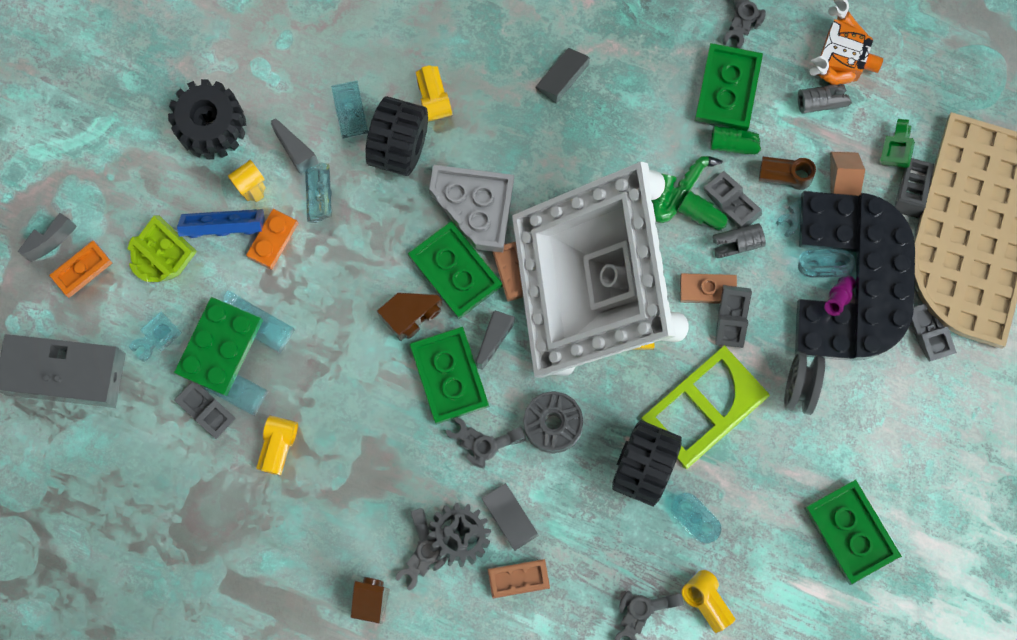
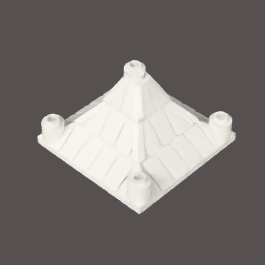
[512,161,688,378]

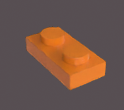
[246,209,299,270]
[49,240,113,298]

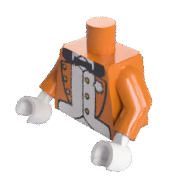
[809,0,884,85]

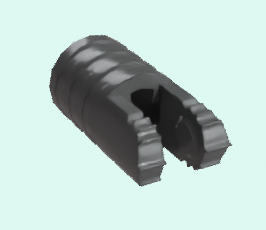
[798,84,852,114]
[713,223,766,258]

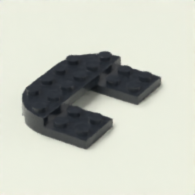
[795,191,915,361]

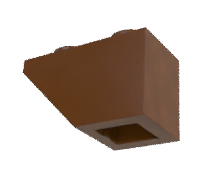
[377,293,443,341]
[351,577,390,624]

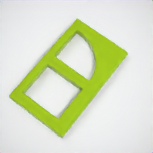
[641,345,770,469]

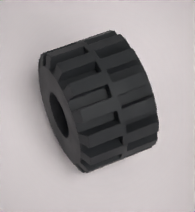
[168,79,247,159]
[365,96,428,176]
[612,420,682,507]

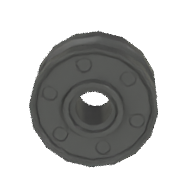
[784,351,825,415]
[523,391,583,454]

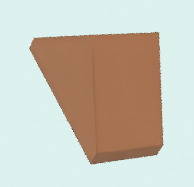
[830,152,865,196]

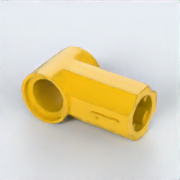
[416,65,453,122]
[227,160,266,202]
[256,415,298,476]
[681,570,736,633]

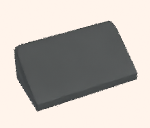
[535,48,590,103]

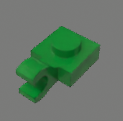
[880,119,915,168]

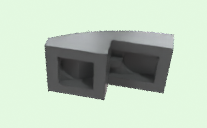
[704,171,762,228]
[17,213,77,262]
[715,285,752,348]
[911,304,957,362]
[174,382,236,439]
[482,483,539,551]

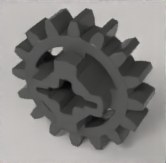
[427,503,491,567]

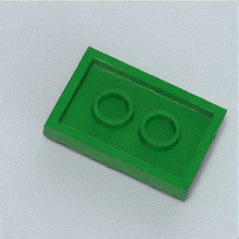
[694,43,763,131]
[408,221,503,319]
[174,297,263,397]
[410,327,489,425]
[805,480,902,585]

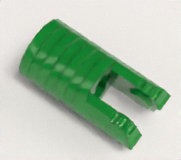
[710,126,761,155]
[678,190,728,231]

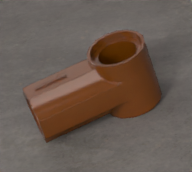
[759,156,816,190]

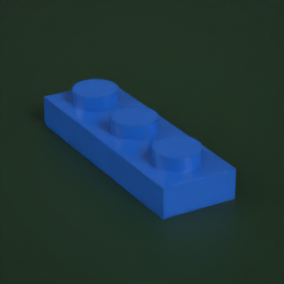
[177,209,265,238]

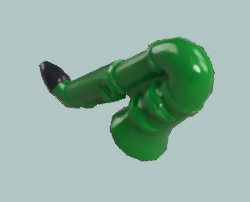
[651,156,723,223]

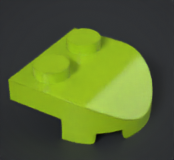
[127,215,197,282]

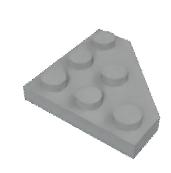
[429,165,514,253]

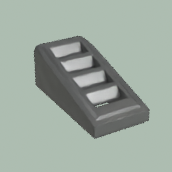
[271,118,319,174]
[895,158,934,218]
[476,310,515,370]

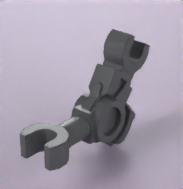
[723,0,766,49]
[446,417,526,468]
[395,508,448,591]
[615,591,684,640]

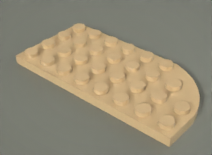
[914,112,1017,349]

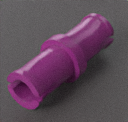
[825,275,856,316]

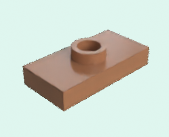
[492,241,523,302]
[680,273,737,304]
[488,559,550,599]

